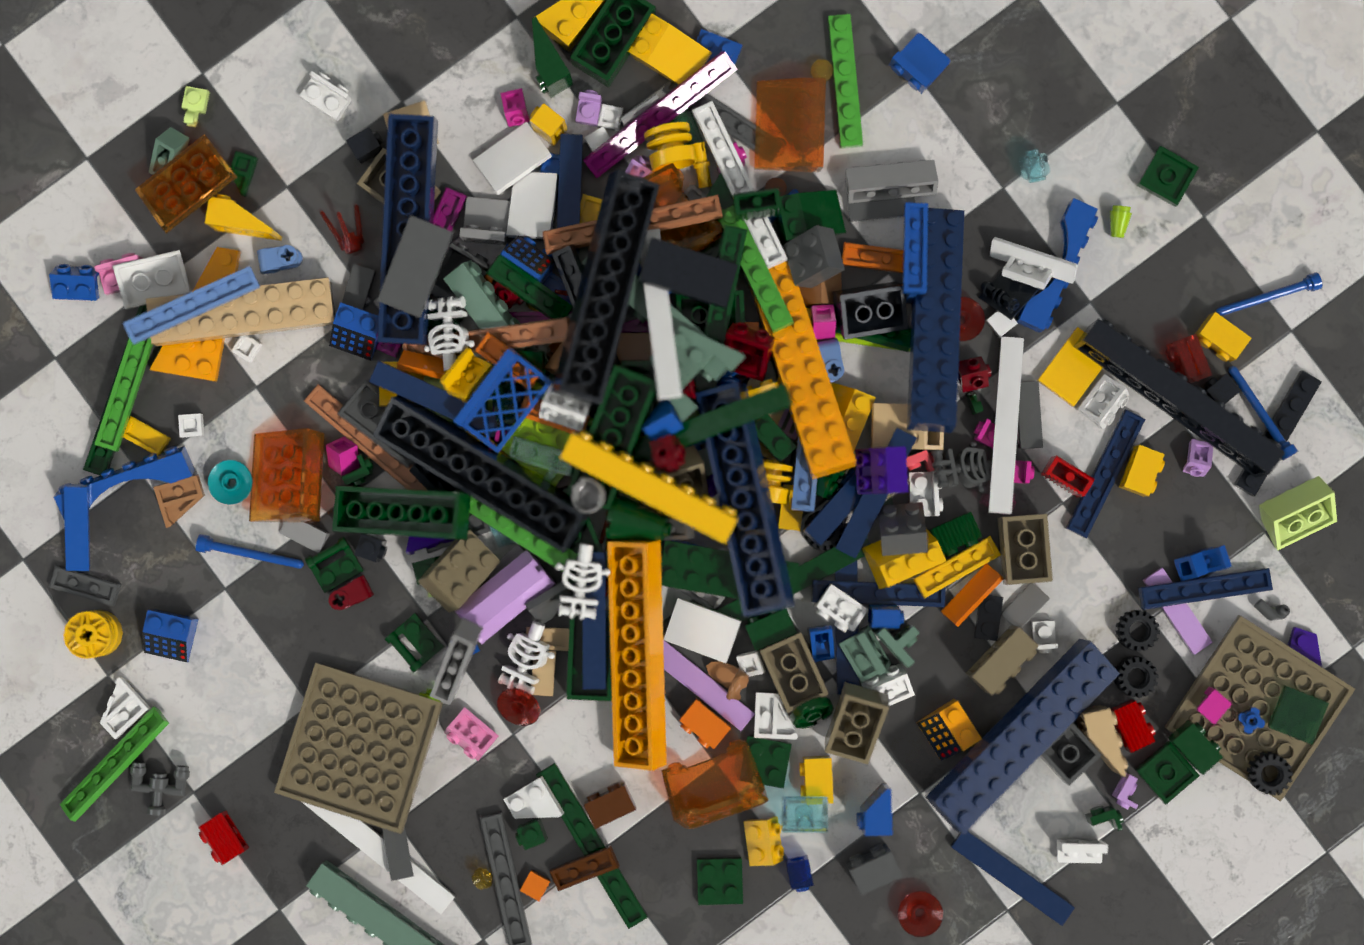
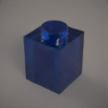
[785,855,814,892]

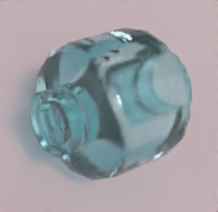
[1019,149,1050,183]

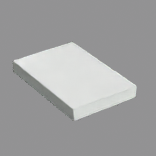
[473,122,552,195]
[506,172,559,239]
[113,250,191,310]
[663,598,742,663]

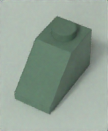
[149,127,190,183]

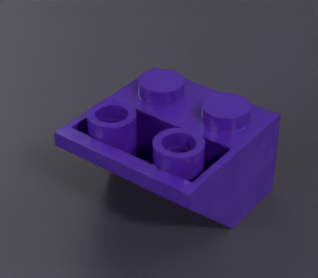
[855,446,908,494]

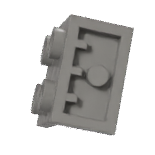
[459,197,511,245]

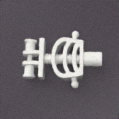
[424,296,475,371]
[555,543,610,620]
[498,621,555,698]

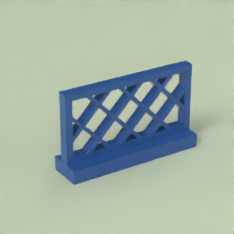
[903,202,928,303]
[453,347,553,453]

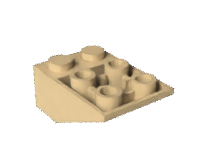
[871,403,944,450]
[1076,705,1128,776]

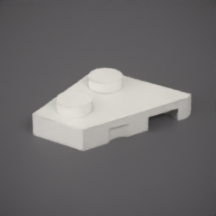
[100,676,150,739]
[754,692,798,740]
[503,776,564,819]

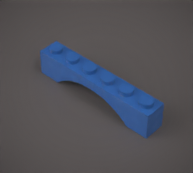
[1016,198,1098,333]
[54,446,195,521]

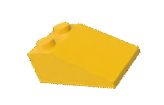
[628,13,712,85]
[205,194,282,241]

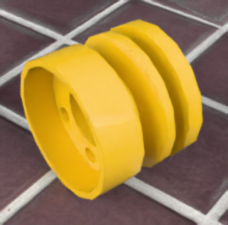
[644,122,697,173]
[763,459,793,505]
[63,610,123,659]

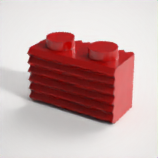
[1041,455,1095,498]
[1111,699,1156,753]
[198,810,249,865]

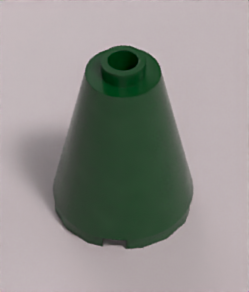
[606,495,672,541]

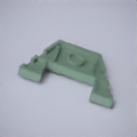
[649,325,746,422]

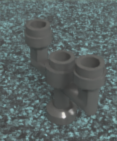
[130,762,190,815]

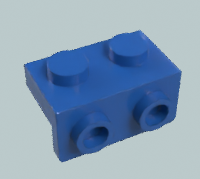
[49,264,99,301]

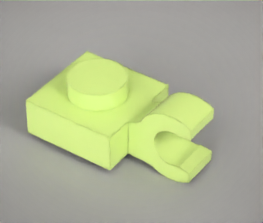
[182,86,210,128]

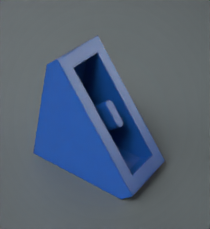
[641,399,683,441]
[807,624,835,662]

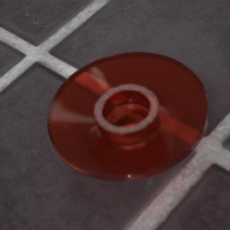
[959,297,985,341]
[497,688,540,726]
[898,891,943,937]

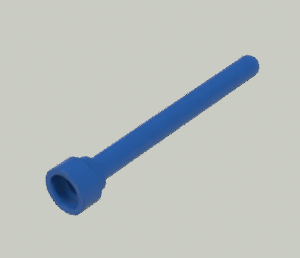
[1216,272,1323,316]
[1228,366,1298,461]
[196,534,304,569]

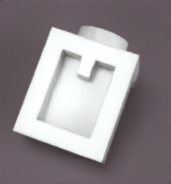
[1031,620,1058,653]

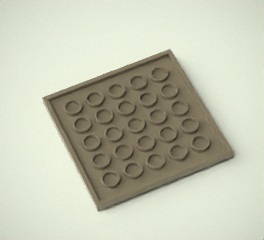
[1165,615,1355,802]
[274,663,443,834]

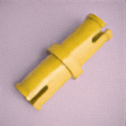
[691,142,712,188]

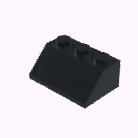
[832,281,908,340]

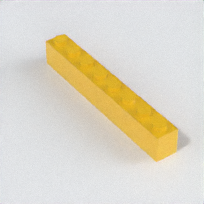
[560,430,739,544]

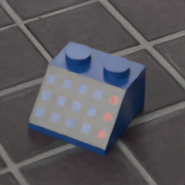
[501,236,556,284]
[329,302,379,361]
[142,609,199,663]
[856,783,893,836]

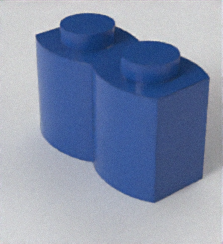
[868,605,904,629]

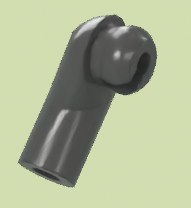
[1254,599,1290,621]

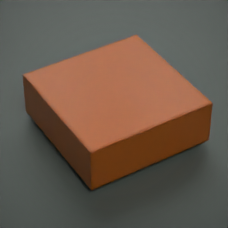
[520,870,551,901]

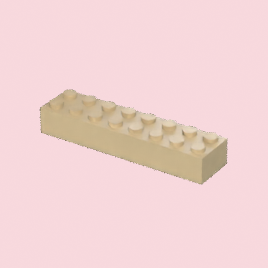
[146,278,335,346]

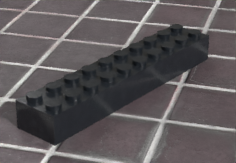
[551,170,660,405]
[1074,318,1286,478]
[373,395,590,553]

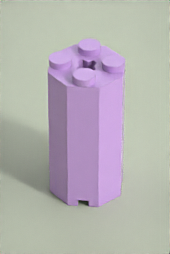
[455,550,556,644]

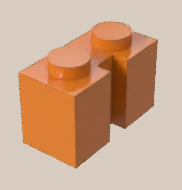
[679,698,731,749]

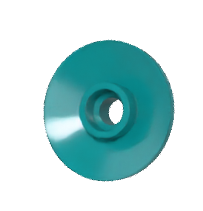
[208,460,253,505]

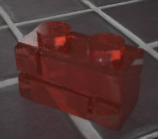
[1166,334,1212,384]

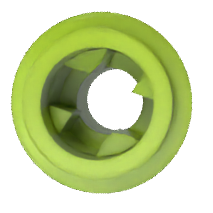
[1110,205,1132,238]

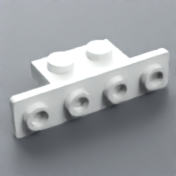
[990,237,1078,290]

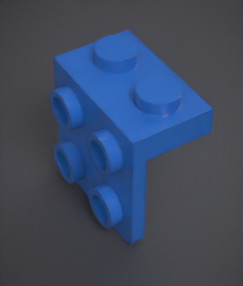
[889,33,950,94]

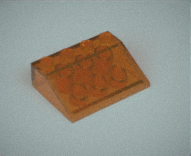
[754,78,826,172]
[135,134,237,234]
[249,428,324,523]

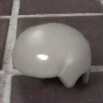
[571,478,606,513]

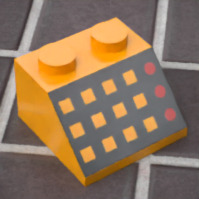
[916,699,982,761]

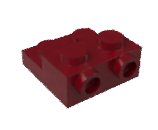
[724,322,775,381]

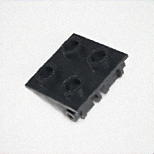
[978,272,1040,320]

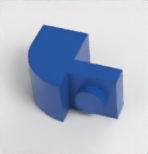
[1174,545,1232,581]

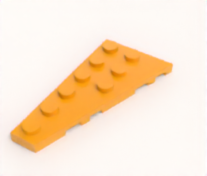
[149,247,241,382]

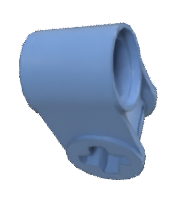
[257,245,303,274]
[817,338,844,383]

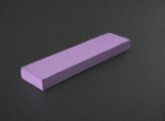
[1143,568,1213,655]

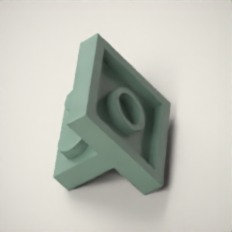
[873,624,919,668]
[839,625,891,683]

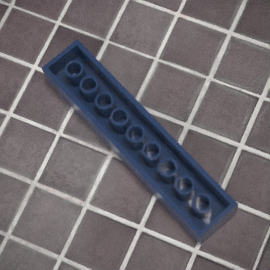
[378,114,438,345]
[907,208,965,433]
[696,382,795,617]
[925,639,1120,834]

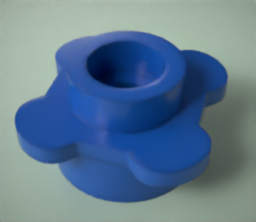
[1238,707,1265,734]

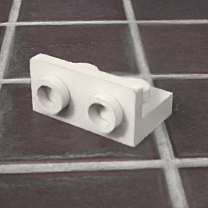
[299,71,352,122]
[1078,374,1129,430]
[539,384,591,431]
[908,471,943,517]
[813,584,868,632]
[860,664,915,706]
[1057,839,1108,863]

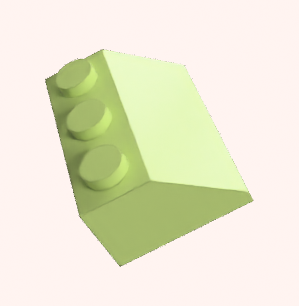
[1259,476,1337,551]

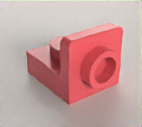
[907,450,935,472]

